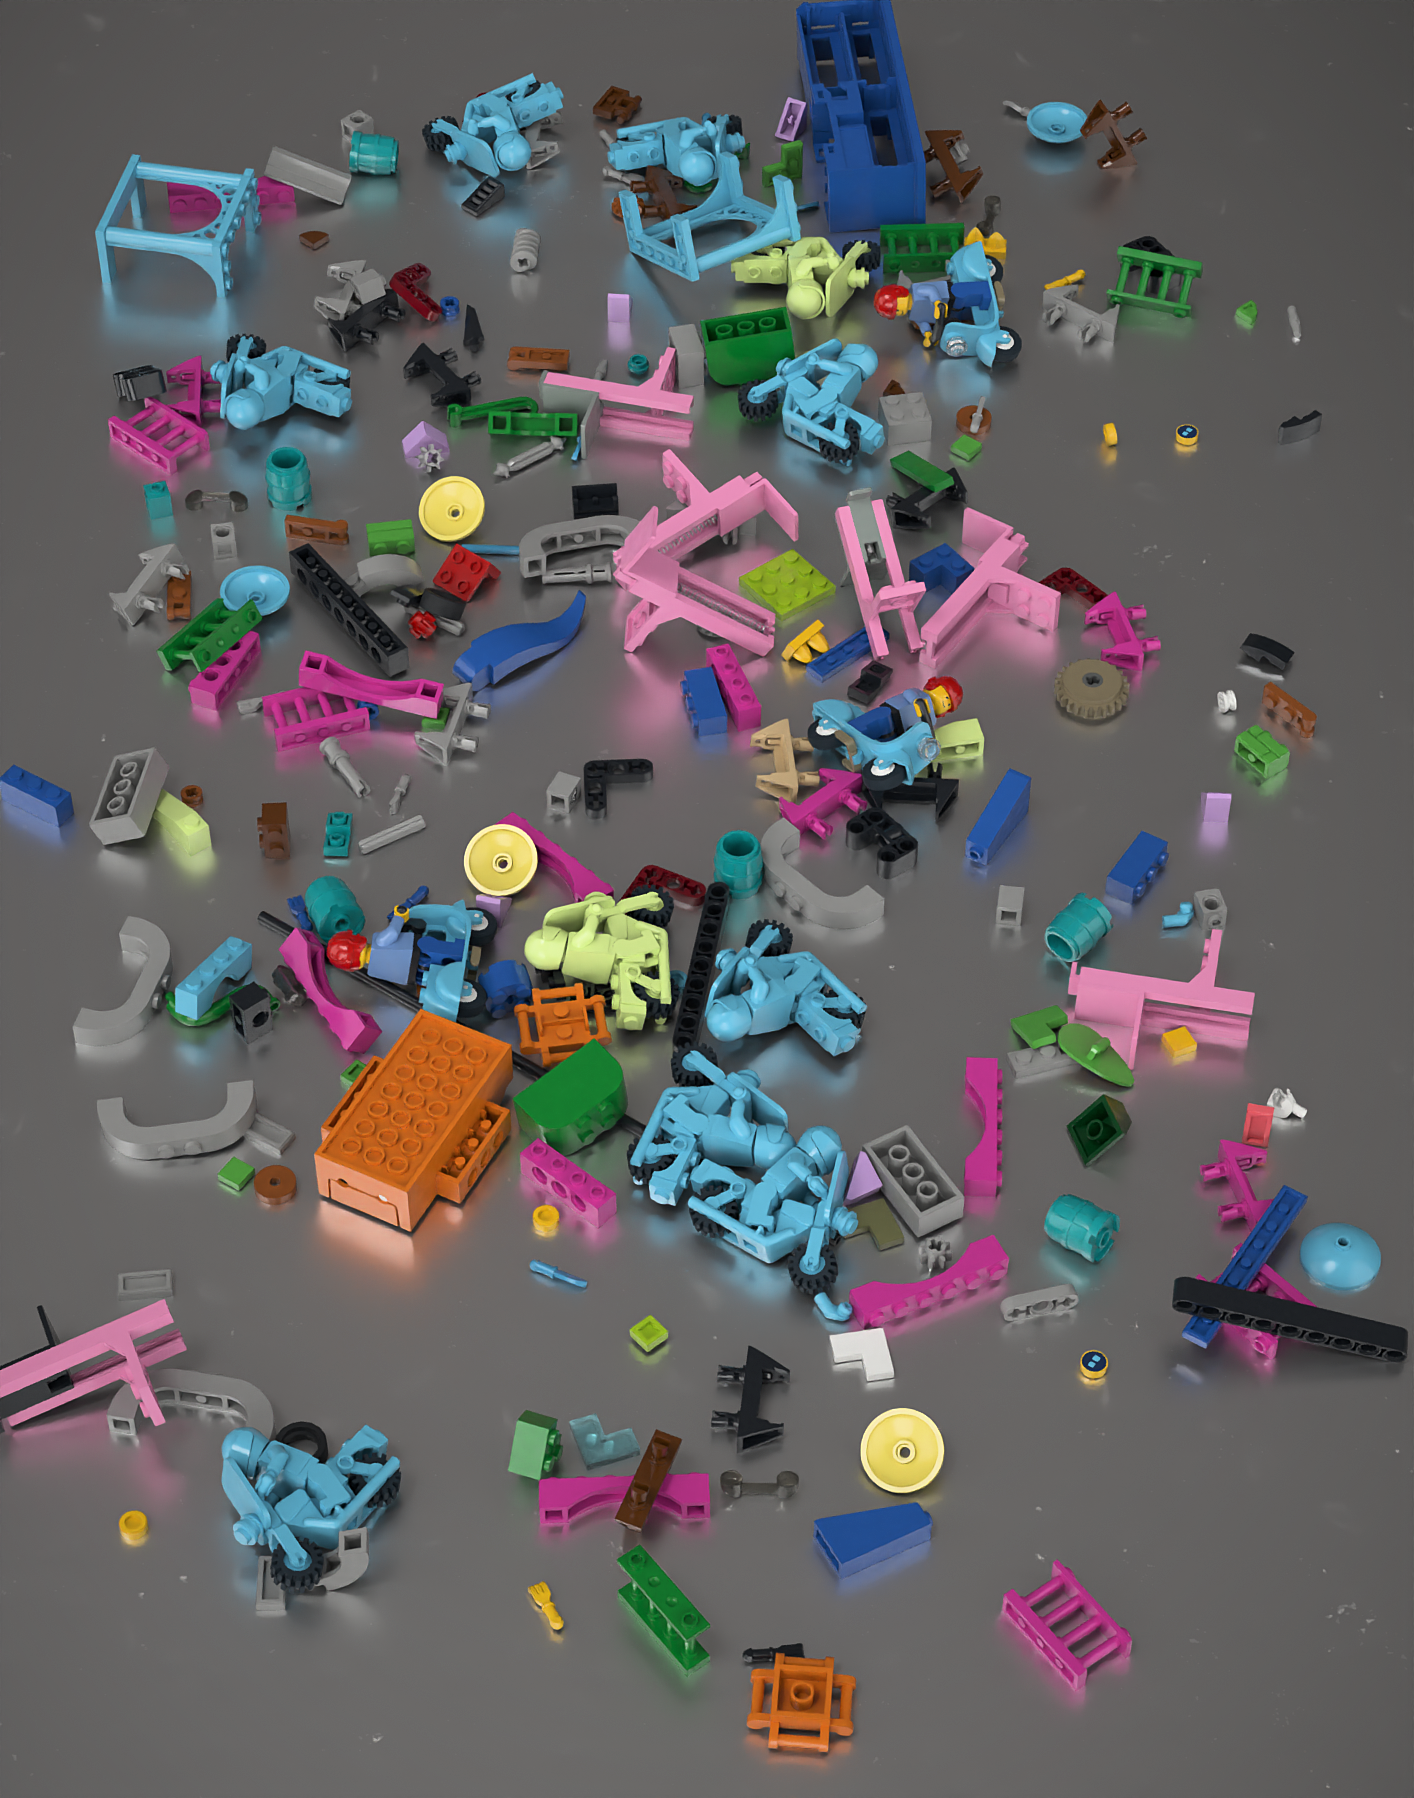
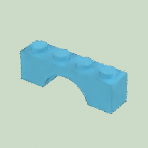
[175,936,252,1020]

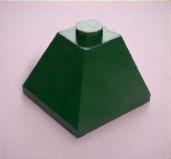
[1067,1094,1132,1166]

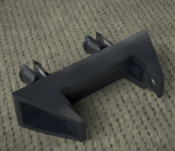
[327,289,406,352]
[403,342,481,407]
[886,467,968,529]
[861,763,959,821]
[711,1346,790,1453]

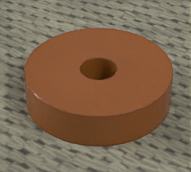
[956,405,992,435]
[254,1165,297,1205]

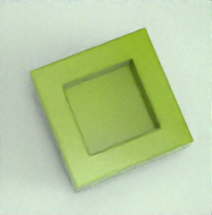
[630,1315,668,1352]

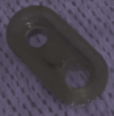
[272,965,309,1006]

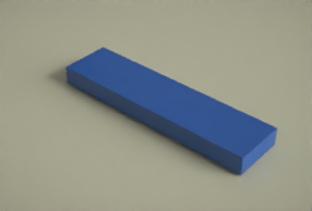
[806,627,890,683]

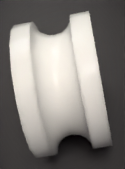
[1217,690,1237,713]

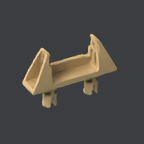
[750,719,819,803]

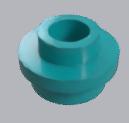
[628,354,649,374]

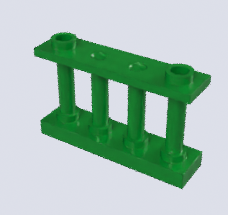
[879,223,965,274]
[1106,246,1203,318]
[156,598,263,672]
[617,1545,710,1677]

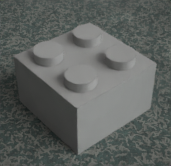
[668,324,707,389]
[878,392,932,446]

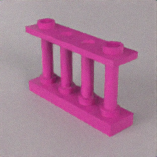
[108,397,210,476]
[262,687,370,752]
[1195,1243,1317,1360]
[1002,1559,1132,1691]

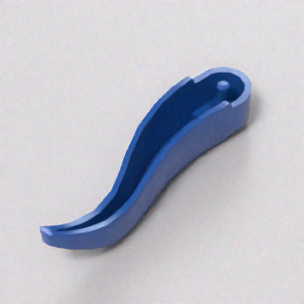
[452,590,586,691]

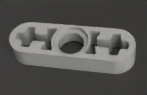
[1000,1284,1079,1321]

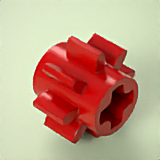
[408,611,437,639]

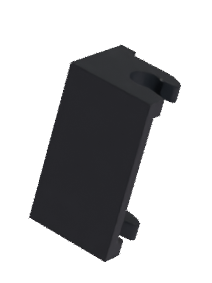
[572,483,619,520]

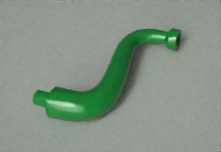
[165,985,281,1026]

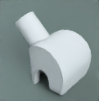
[1267,1088,1307,1118]

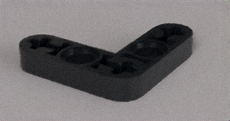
[583,759,653,819]

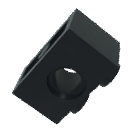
[229,982,273,1044]

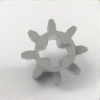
[949,141,970,165]
[415,444,445,472]
[919,1236,952,1270]

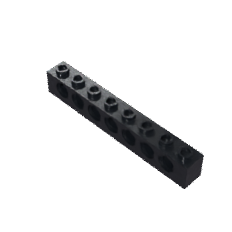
[289,543,409,677]

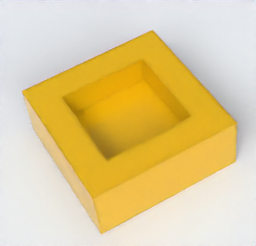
[1161,1026,1197,1058]

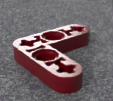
[389,263,442,322]
[1038,567,1108,610]
[618,865,706,915]

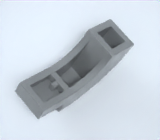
[344,554,424,596]
[296,1527,369,1591]

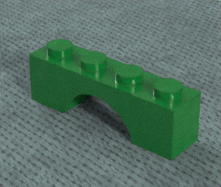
[488,411,579,437]

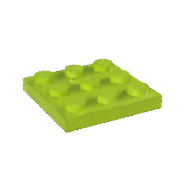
[739,549,836,622]

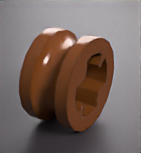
[180,785,203,808]

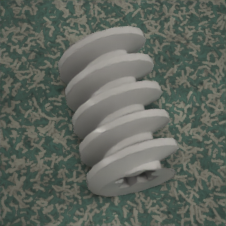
[510,228,541,272]

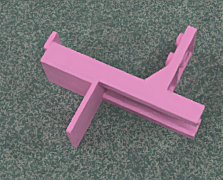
[1068,929,1255,1070]

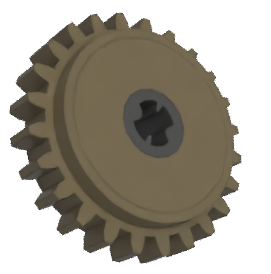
[1054,658,1130,719]

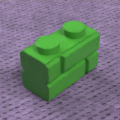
[366,519,415,557]
[1234,725,1290,779]

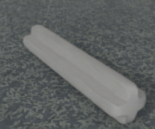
[403,604,465,636]
[358,815,425,854]

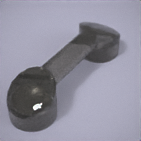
[976,195,1001,236]
[185,490,248,512]
[720,1470,799,1498]

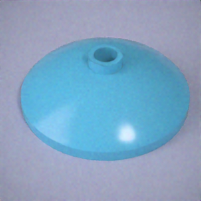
[1027,102,1087,143]
[220,566,290,616]
[1300,1223,1381,1290]

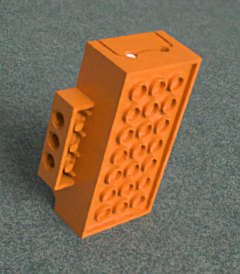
[314,1009,513,1232]

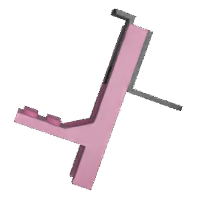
[0,1299,187,1434]

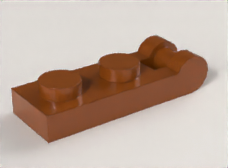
[507,347,570,371]
[284,515,349,546]
[167,571,192,620]
[1262,682,1317,738]

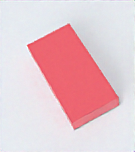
[1242,1103,1274,1147]

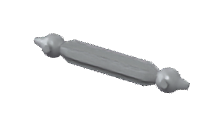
[493,436,567,478]

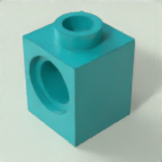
[143,481,173,520]

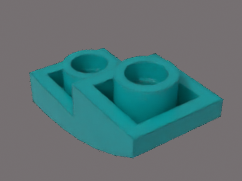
[323,812,353,856]

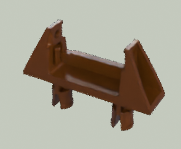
[1080,99,1147,169]
[923,130,983,203]
[630,165,697,221]
[614,1429,682,1533]

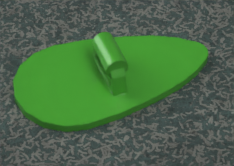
[1057,1023,1134,1087]

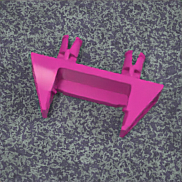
[165,356,221,428]
[1084,591,1161,671]
[779,768,867,839]
[1200,1139,1274,1232]

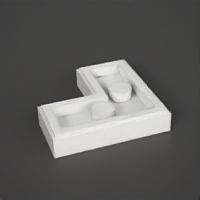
[829,1328,894,1381]

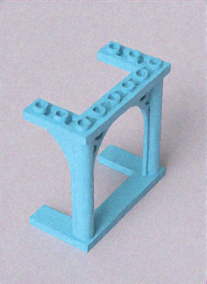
[618,151,801,282]
[95,154,261,298]

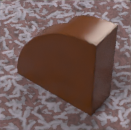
[299,231,329,250]
[883,380,905,397]

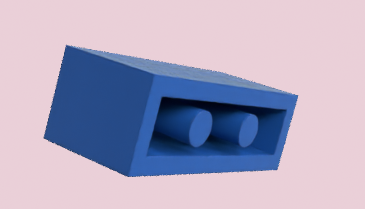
[680,667,727,737]
[0,765,74,828]
[1105,831,1169,905]

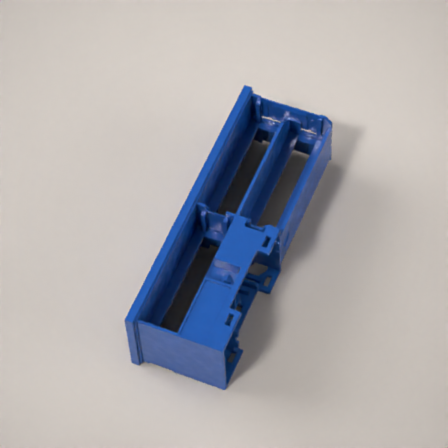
[796,0,926,233]

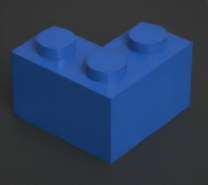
[909,543,974,594]

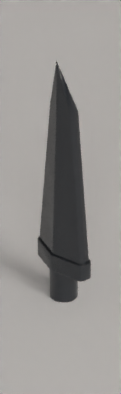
[463,304,484,352]

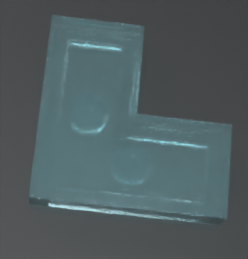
[569,1413,640,1471]

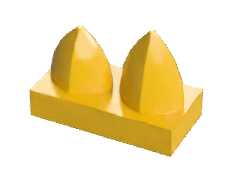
[964,227,1007,259]
[781,619,830,663]

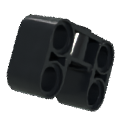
[1120,236,1182,294]
[113,365,167,401]
[845,807,918,879]

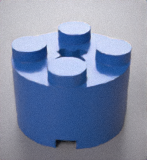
[478,960,533,1018]

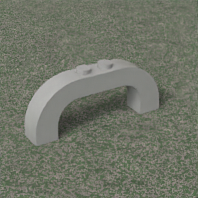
[519,515,640,578]
[760,817,884,929]
[73,916,173,1046]
[97,1080,257,1160]
[107,1368,276,1441]

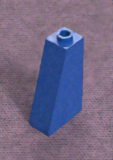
[965,769,1031,866]
[813,1502,933,1580]

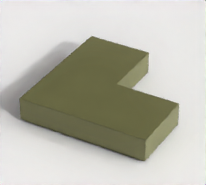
[843,1198,905,1250]

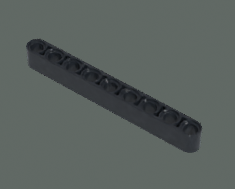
[672,882,729,1053]
[1172,1277,1408,1362]

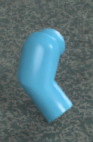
[1162,902,1194,928]
[814,1292,853,1321]

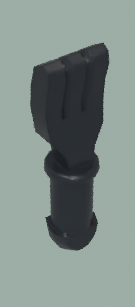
[742,1643,805,1662]

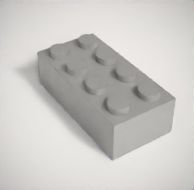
[89,747,169,845]
[862,1125,964,1238]

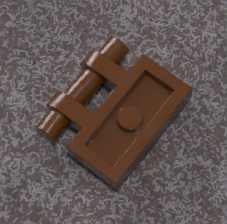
[593,86,642,124]

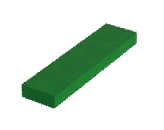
[890,450,954,493]

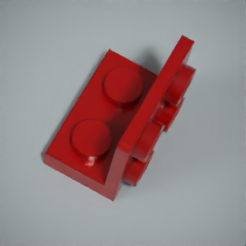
[433,543,501,602]

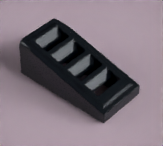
[461,176,505,216]

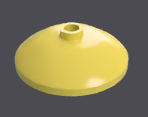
[419,476,485,542]
[464,824,538,897]
[860,1408,945,1494]

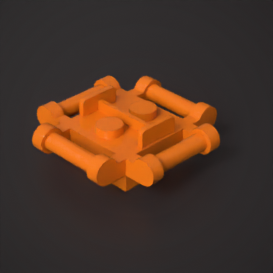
[514,983,612,1068]
[747,1653,856,1752]

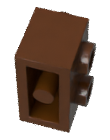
[257,802,290,858]

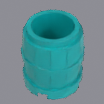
[349,131,399,175]
[265,447,312,511]
[714,830,763,900]
[305,876,366,943]
[1044,893,1113,962]
[1044,1194,1120,1263]

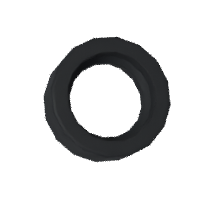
[419,588,466,621]
[275,1421,328,1464]

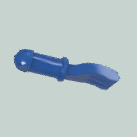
[387,886,429,920]
[287,895,313,931]

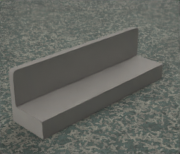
[264,146,352,205]

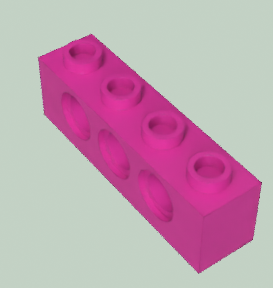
[188,631,261,711]
[706,643,761,732]
[520,1138,616,1229]

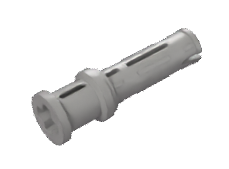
[542,562,612,584]
[319,737,371,798]

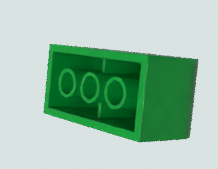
[700,307,795,385]
[512,1038,628,1156]

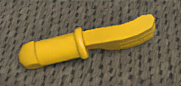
[1044,270,1086,290]
[528,1581,564,1630]

